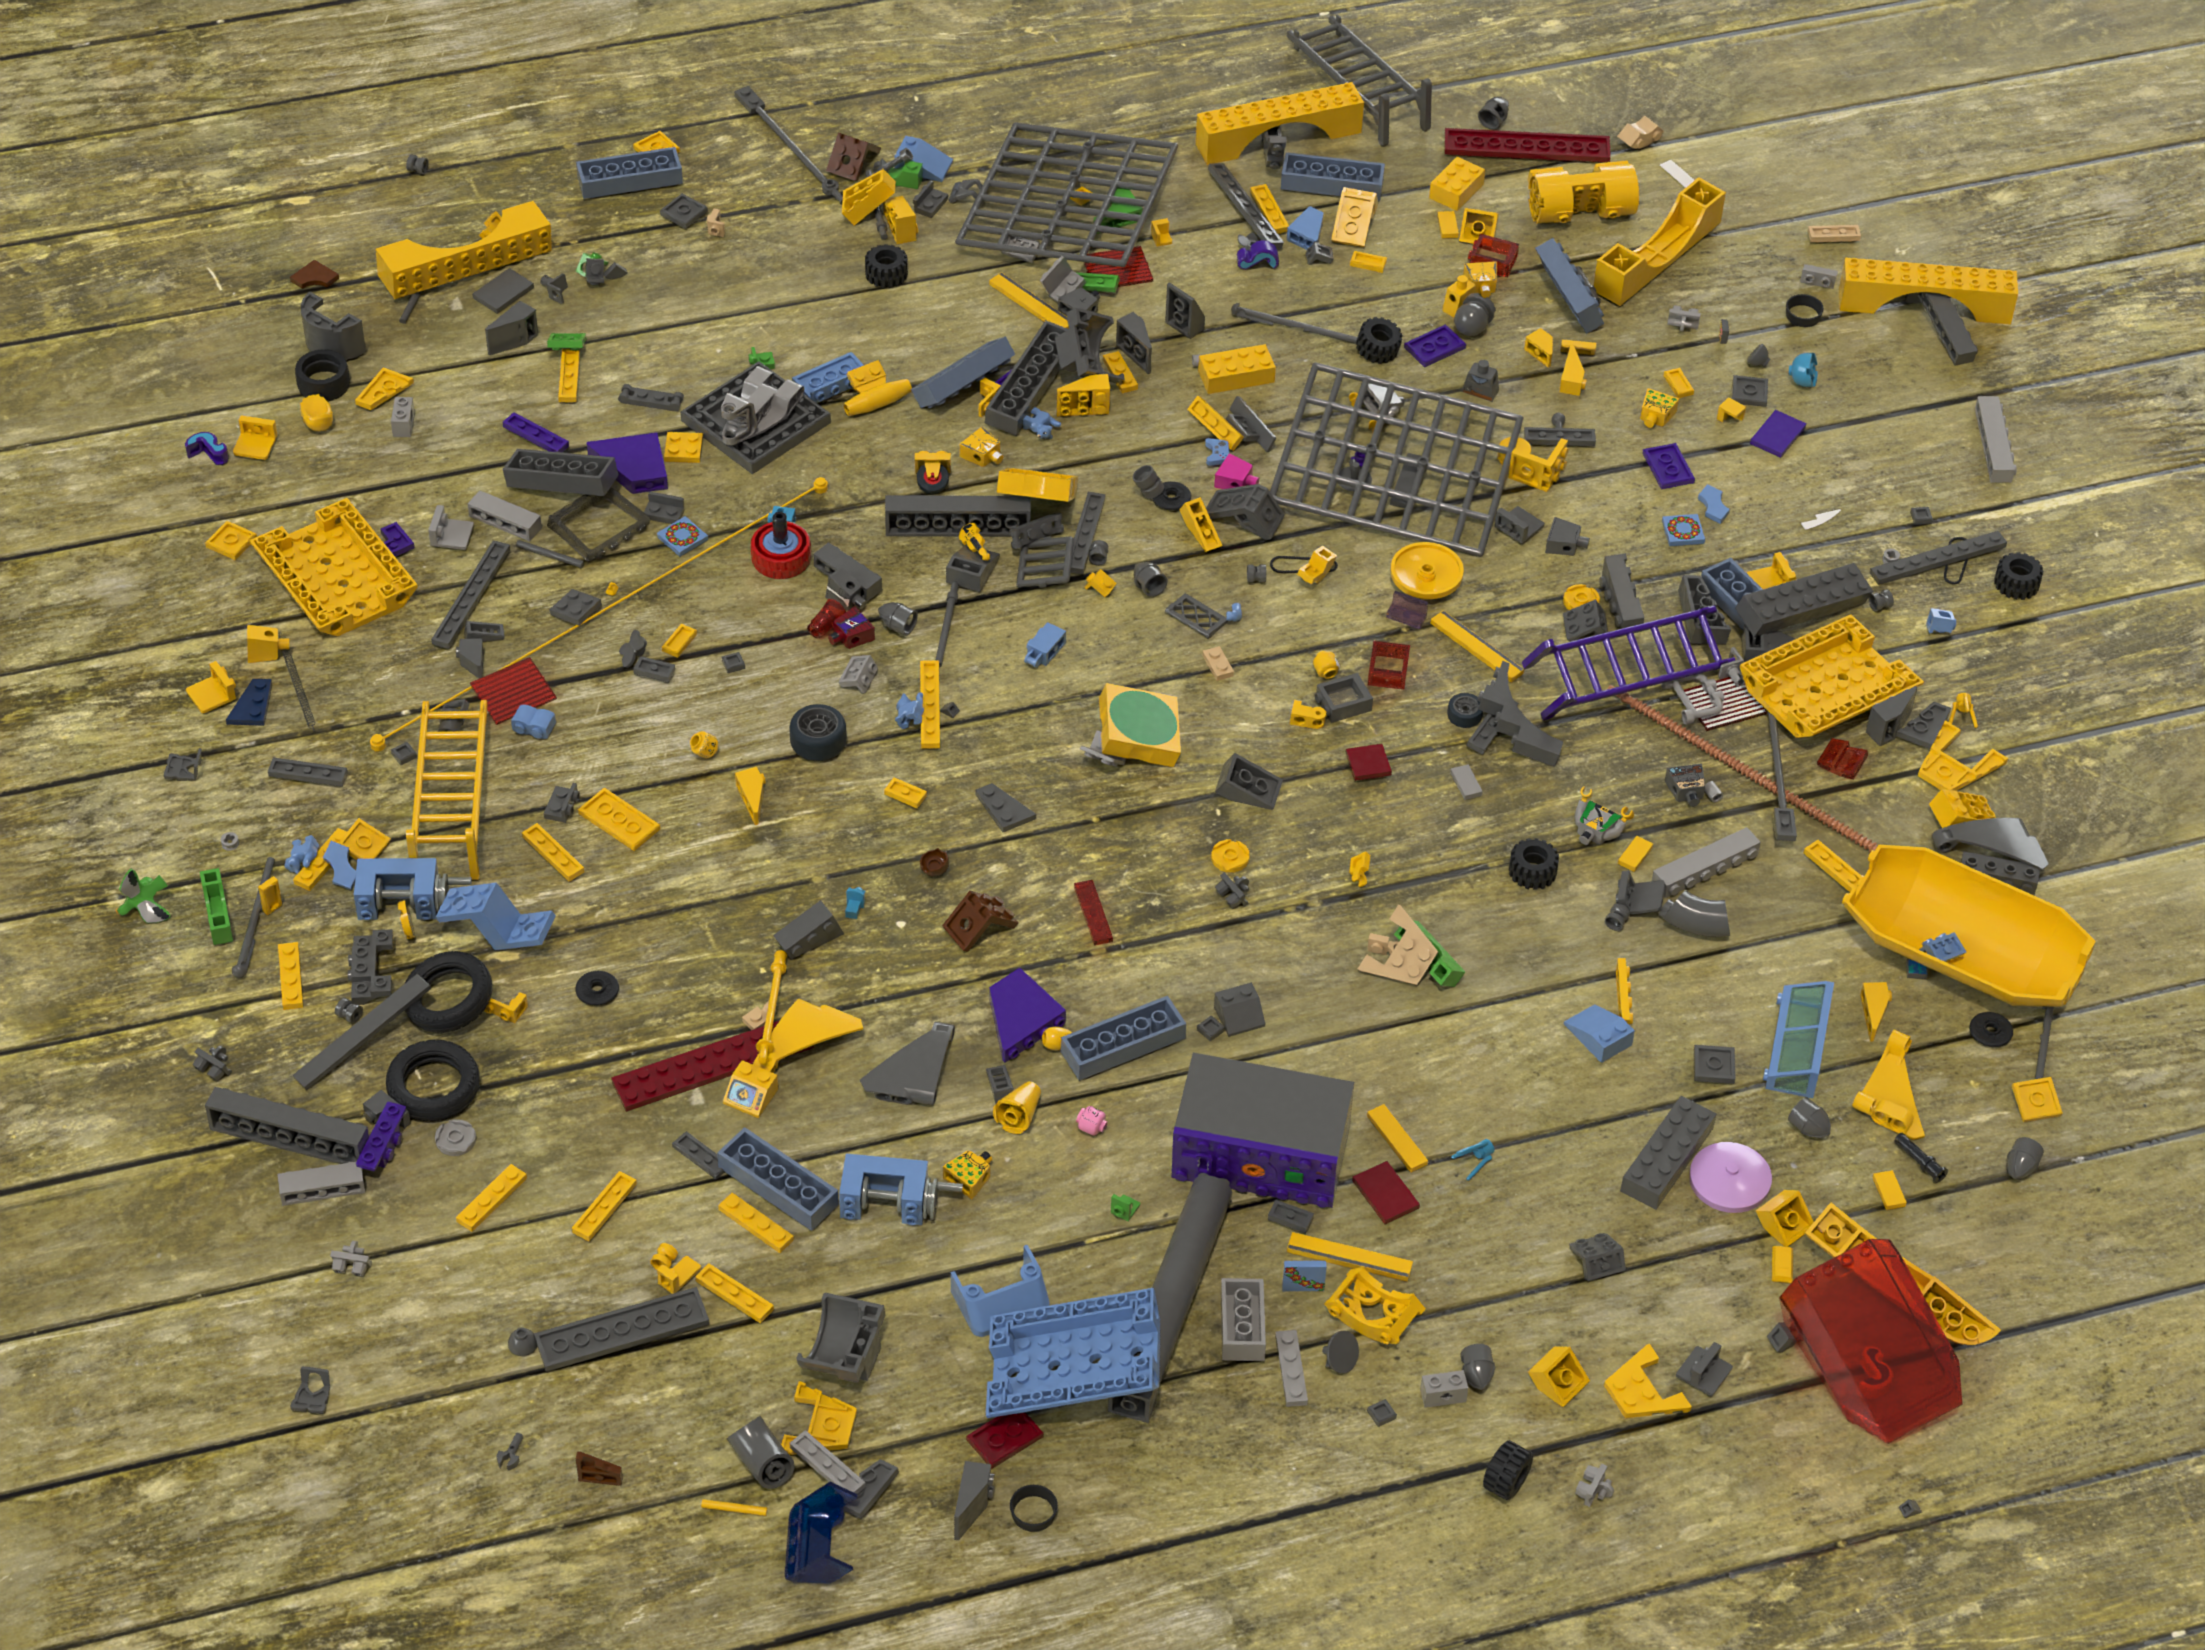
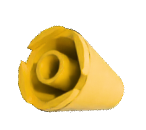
[993,1082,1041,1134]

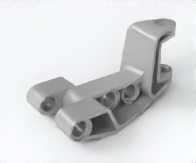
[721,366,805,445]

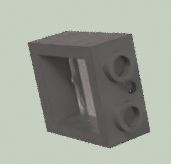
[1314,673,1373,723]

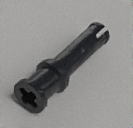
[1894,1133,1948,1183]

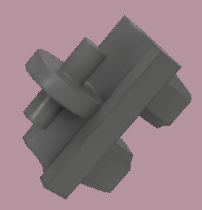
[1215,872,1249,909]
[192,1046,232,1082]

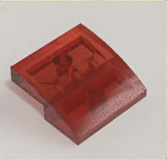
[1817,738,1868,780]

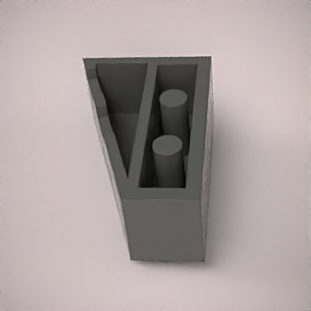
[773,900,844,960]

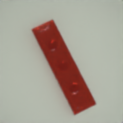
[1074,880,1113,946]

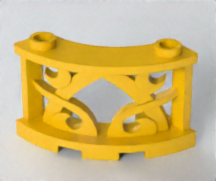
[1324,1267,1426,1344]

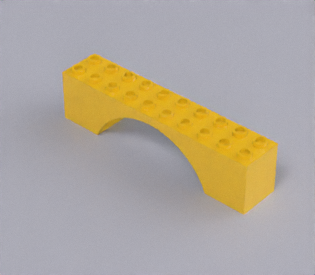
[1196,82,1364,165]
[1593,177,1726,306]
[376,201,552,299]
[1839,258,2018,325]

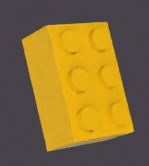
[1429,157,1485,211]

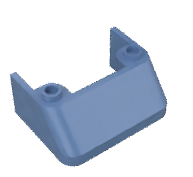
[951,1245,1050,1337]

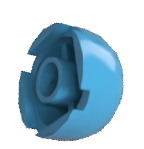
[1789,353,1818,387]

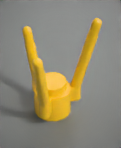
[1948,693,1978,728]

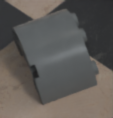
[301,292,366,360]

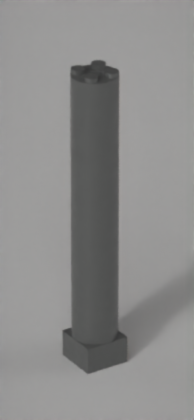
[1108,1173,1232,1423]

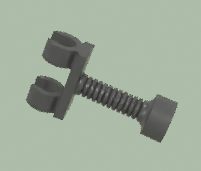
[873,148,913,174]

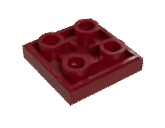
[1346,744,1392,781]

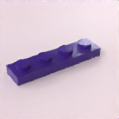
[502,412,569,453]

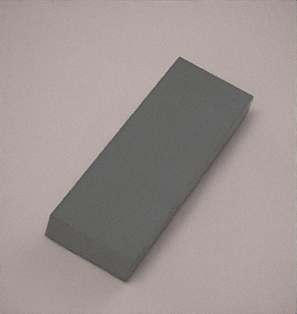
[672,1131,725,1180]

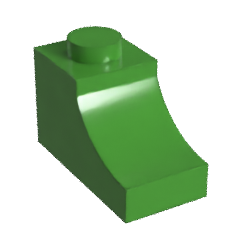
[888,161,923,189]

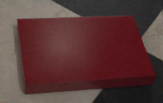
[1352,1161,1420,1224]
[966,1412,1044,1469]

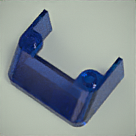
[785,1481,858,1584]

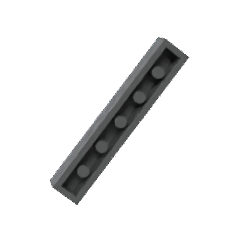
[1917,292,1978,366]

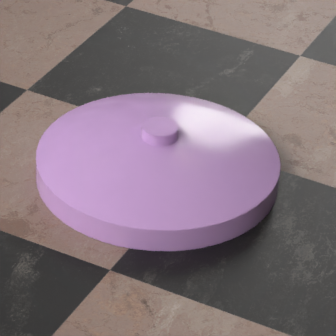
[1689,1142,1772,1213]

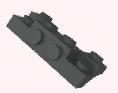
[348,929,393,1005]

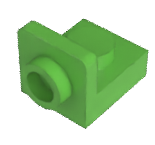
[748,347,775,369]

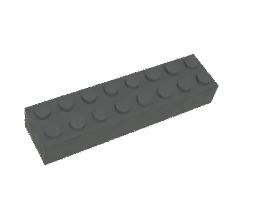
[984,320,1068,436]
[885,495,1031,537]
[1735,563,1874,637]
[205,1087,369,1169]

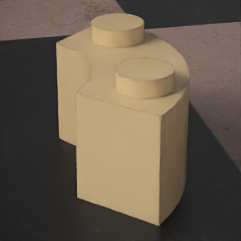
[1617,115,1664,149]

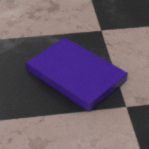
[1404,324,1466,368]
[1750,409,1807,458]
[1642,443,1695,489]

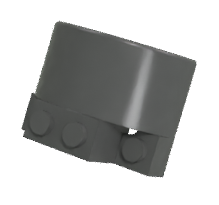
[1055,307,1125,383]
[796,1293,886,1383]

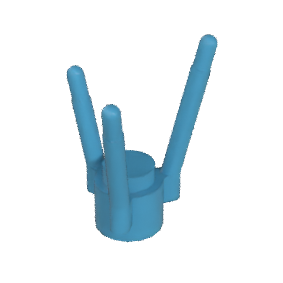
[1451,1139,1494,1180]

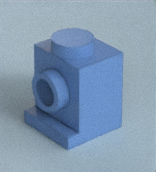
[1926,608,1956,633]

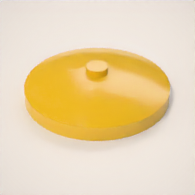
[1390,542,1464,599]

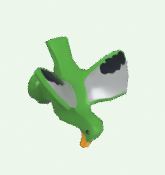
[115,868,170,923]

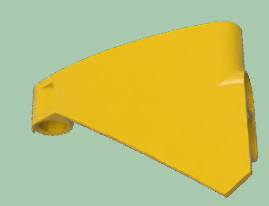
[753,999,863,1073]
[1852,1029,1925,1140]

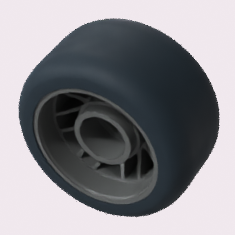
[789,704,847,761]

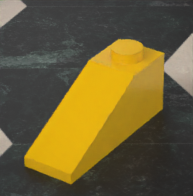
[1559,345,1587,396]
[1179,497,1223,552]
[735,767,766,825]
[1860,982,1892,1042]

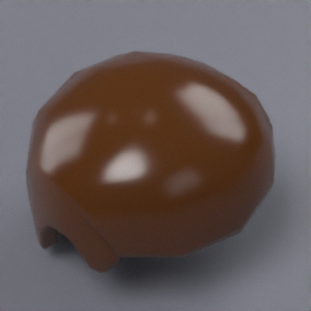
[920,848,949,877]

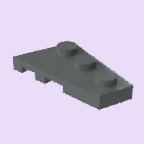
[1896,702,1951,749]
[975,783,1036,833]
[825,1459,899,1519]

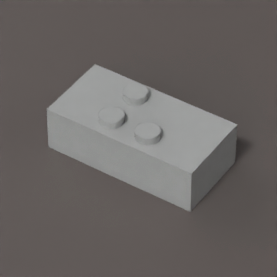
[1220,1278,1266,1361]

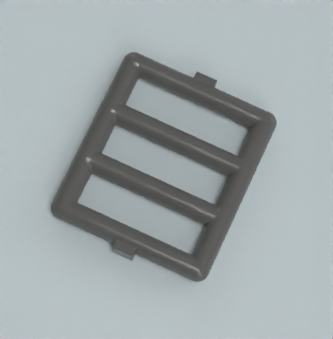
[1016,536,1074,588]

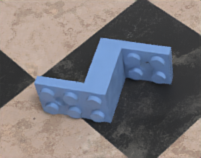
[435,882,556,950]

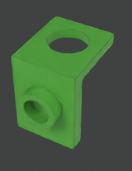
[576,252,609,277]
[1111,1194,1140,1222]

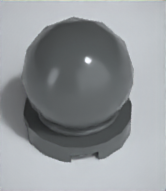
[1454,293,1496,336]

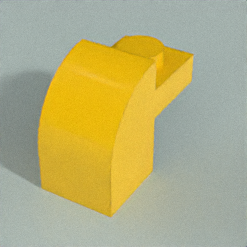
[1297,546,1337,584]

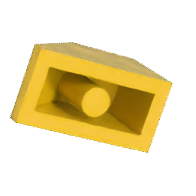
[1524,328,1553,368]

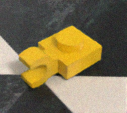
[479,211,501,239]
[1349,851,1371,887]

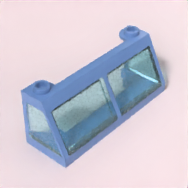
[1763,981,1834,1098]

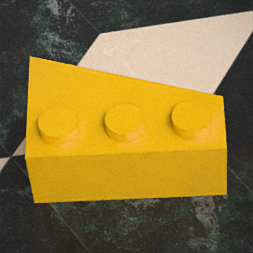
[842,169,896,226]
[883,196,918,244]

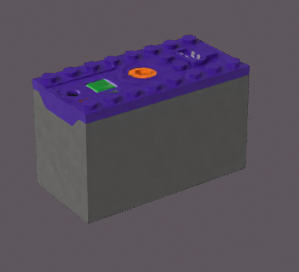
[1171,1052,1354,1208]

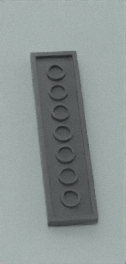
[534,1287,710,1372]

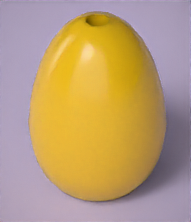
[1042,1027,1072,1051]

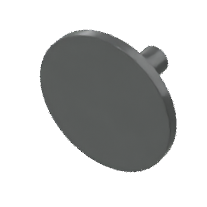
[1338,459,1372,491]
[1322,1330,1359,1373]

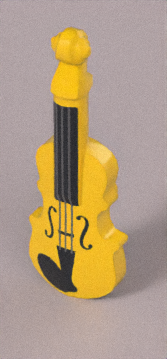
[959,523,990,561]

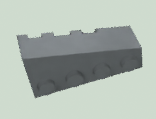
[1599,553,1644,629]
[1678,575,1731,644]

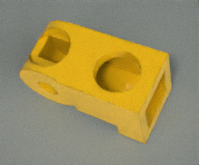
[1290,700,1326,729]

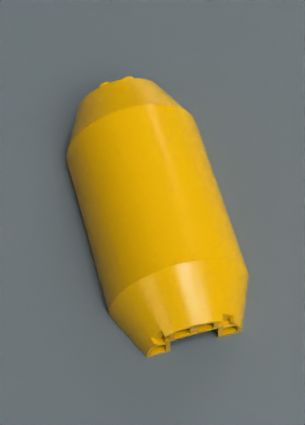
[1842,845,2096,1007]

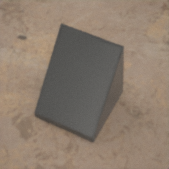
[940,702,960,718]
[1899,1499,1922,1518]

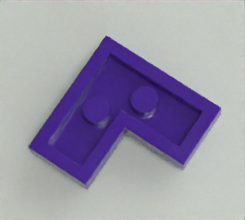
[380,522,415,557]

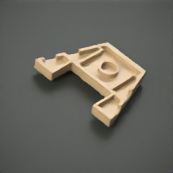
[1357,904,1439,985]

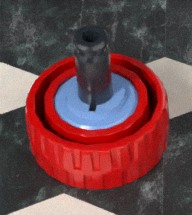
[750,512,811,579]

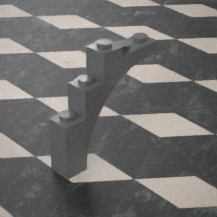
[1261,98,1286,169]
[1477,661,1563,766]

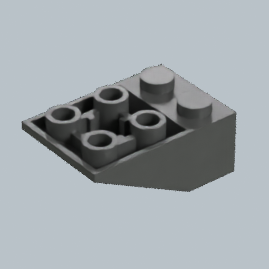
[485,301,538,356]
[946,544,1000,592]
[1742,624,1795,662]
[1866,686,1917,746]

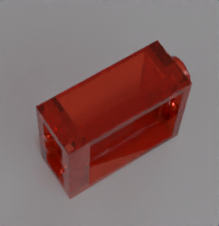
[1468,234,1519,278]
[1368,641,1410,690]

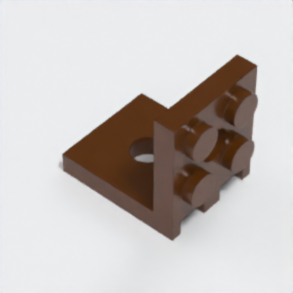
[826,132,881,182]
[942,891,1019,952]

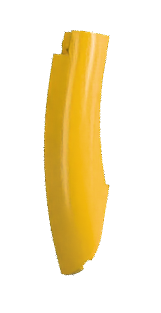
[1805,1203,2001,1345]

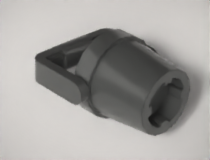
[438,699,469,732]

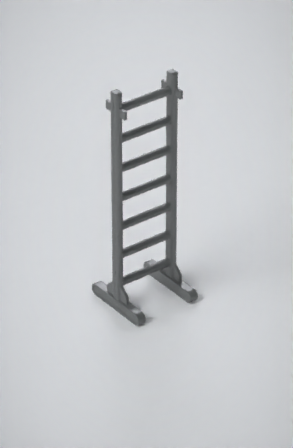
[1287,15,1432,146]

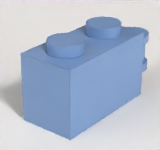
[1024,622,1066,668]

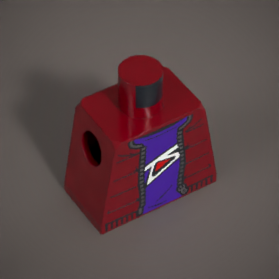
[828,607,875,649]

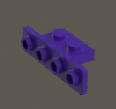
[356,1102,406,1171]

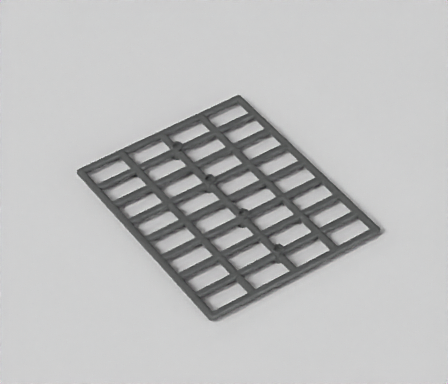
[955,122,1178,267]
[1270,362,1524,557]

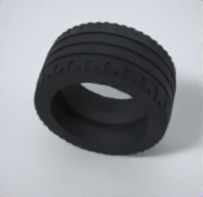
[295,349,350,402]

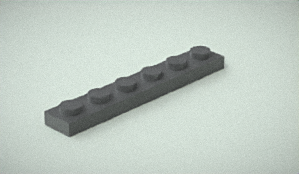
[1070,492,1106,574]

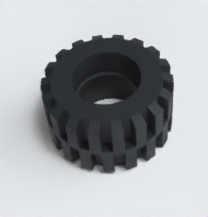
[865,244,908,288]
[1356,317,1403,364]
[1994,552,2044,600]
[1509,838,1559,890]
[1483,1440,1533,1500]

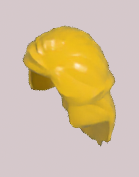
[300,394,333,432]

